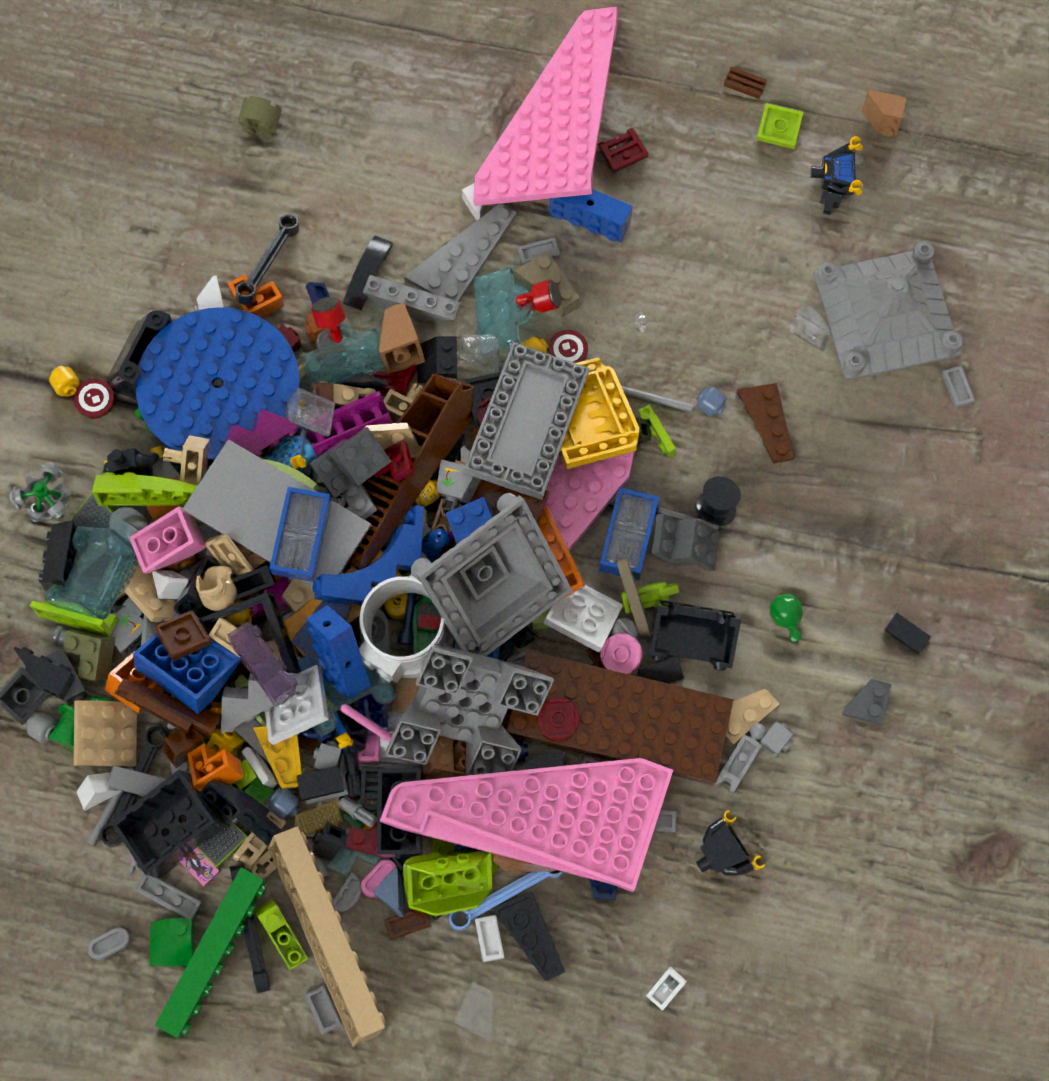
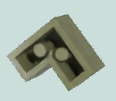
[63,629,115,681]

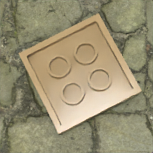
[74,700,137,767]

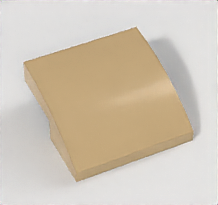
[204,534,253,576]

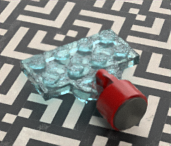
[474,268,561,353]
[299,297,384,393]

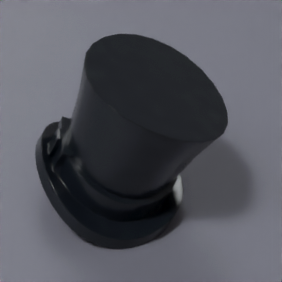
[696,476,741,526]

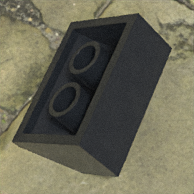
[39,521,80,593]

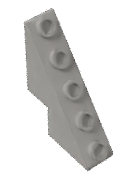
[363,275,461,322]
[221,670,309,733]

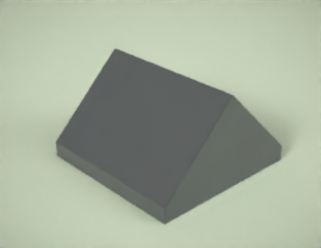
[0,666,50,725]

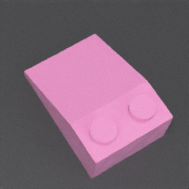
[129,506,206,574]

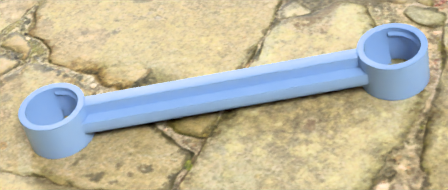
[449,871,564,931]

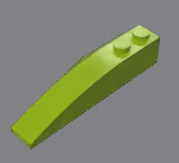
[92,472,197,506]

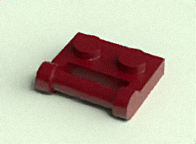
[597,128,649,173]

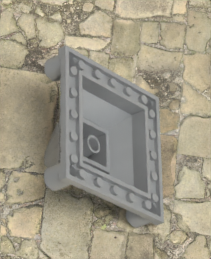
[813,242,962,382]
[411,493,572,656]

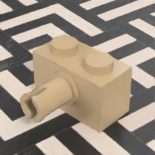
[382,383,423,422]
[163,435,210,486]

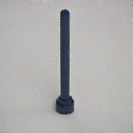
[397,549,422,645]

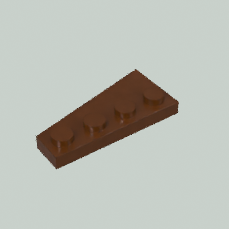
[737,383,794,464]

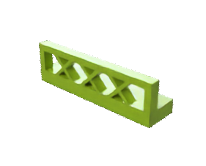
[30,596,119,637]

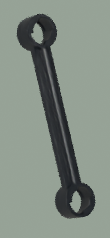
[236,214,299,305]
[100,726,167,847]
[230,863,271,993]

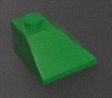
[149,918,195,967]

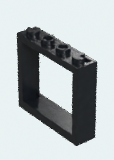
[198,592,302,692]

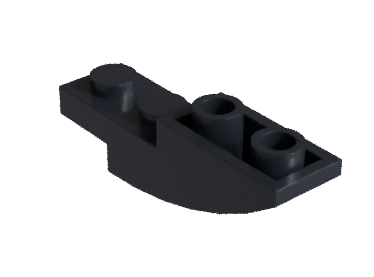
[199,780,282,846]

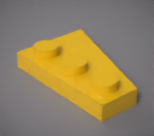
[252,726,302,789]

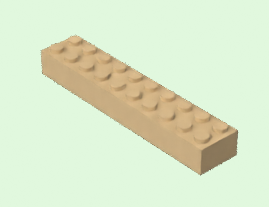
[268,826,385,1047]

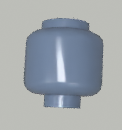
[696,387,726,417]
[267,788,300,819]

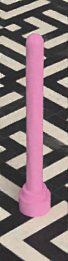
[341,704,419,765]

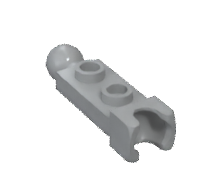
[714,723,767,795]

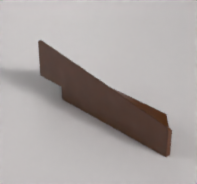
[115,679,222,737]

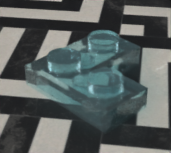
[328,828,381,877]

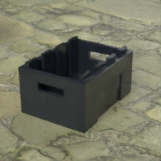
[111,770,228,878]

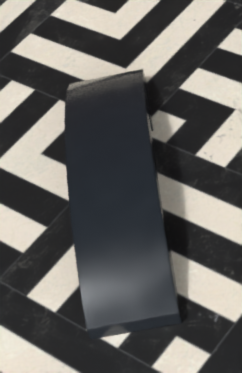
[343,236,393,311]

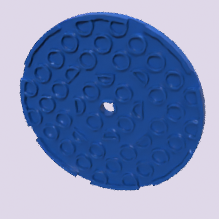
[136,307,300,462]

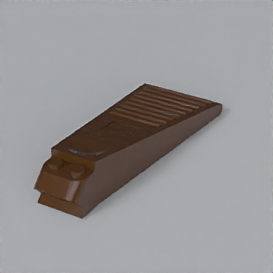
[340,374,474,569]

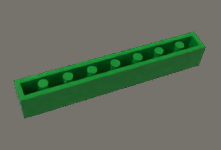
[155,868,267,1038]

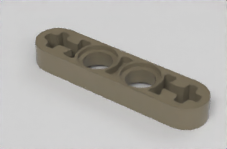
[617,558,651,638]

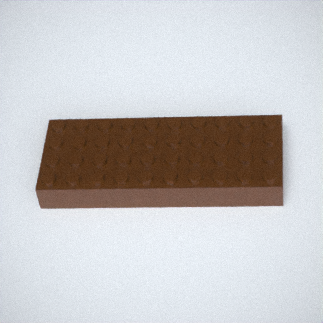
[507,650,734,785]

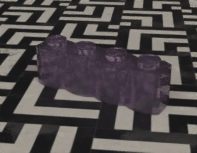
[227,621,298,707]

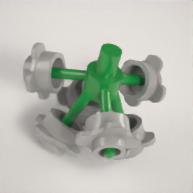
[9,462,72,522]

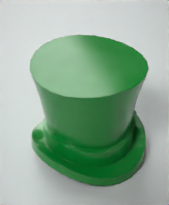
[47,704,74,752]

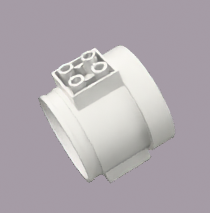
[359,573,454,683]

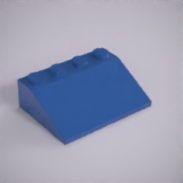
[133,614,241,714]

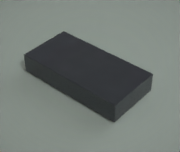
[884,613,931,655]

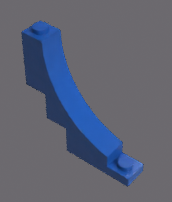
[312,505,424,606]

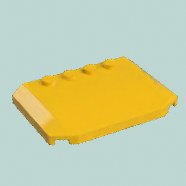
[559,358,640,469]

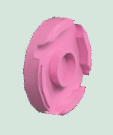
[600,633,643,674]

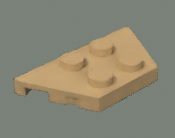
[364,423,421,458]
[125,564,178,622]

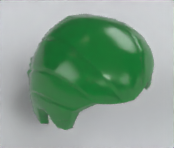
[770,594,803,642]

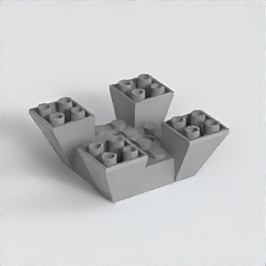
[385,644,554,775]

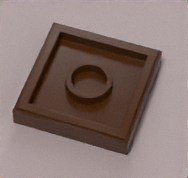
[154,610,212,661]

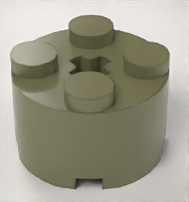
[238,96,282,138]

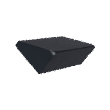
[638,656,684,684]
[296,766,344,801]

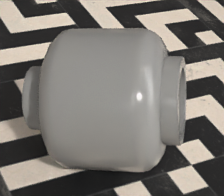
[27,712,58,743]

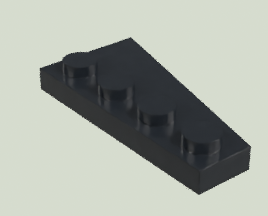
[492,891,566,981]

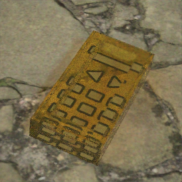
[295,801,343,836]

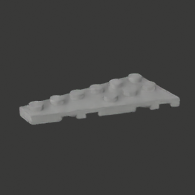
[404,203,517,302]

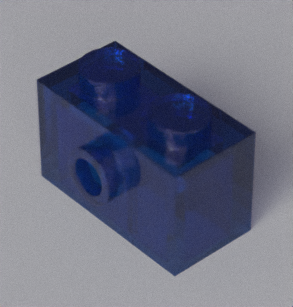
[357,687,388,736]

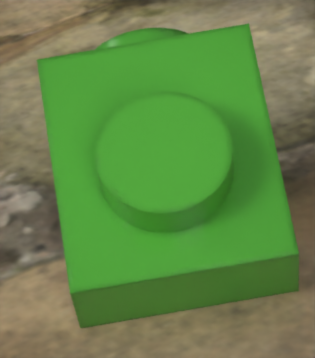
[243,778,275,804]

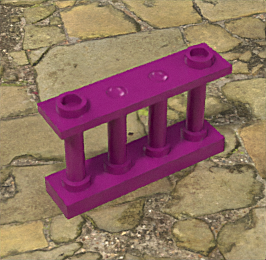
[304,391,393,458]

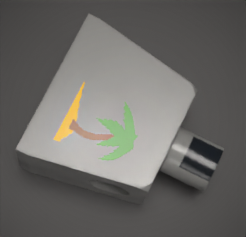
[436,460,481,511]
[103,606,143,658]

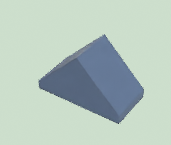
[373,868,404,917]

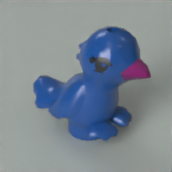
[422,529,454,563]

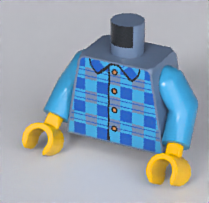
[258,428,317,476]

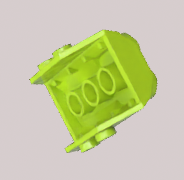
[403,850,498,916]

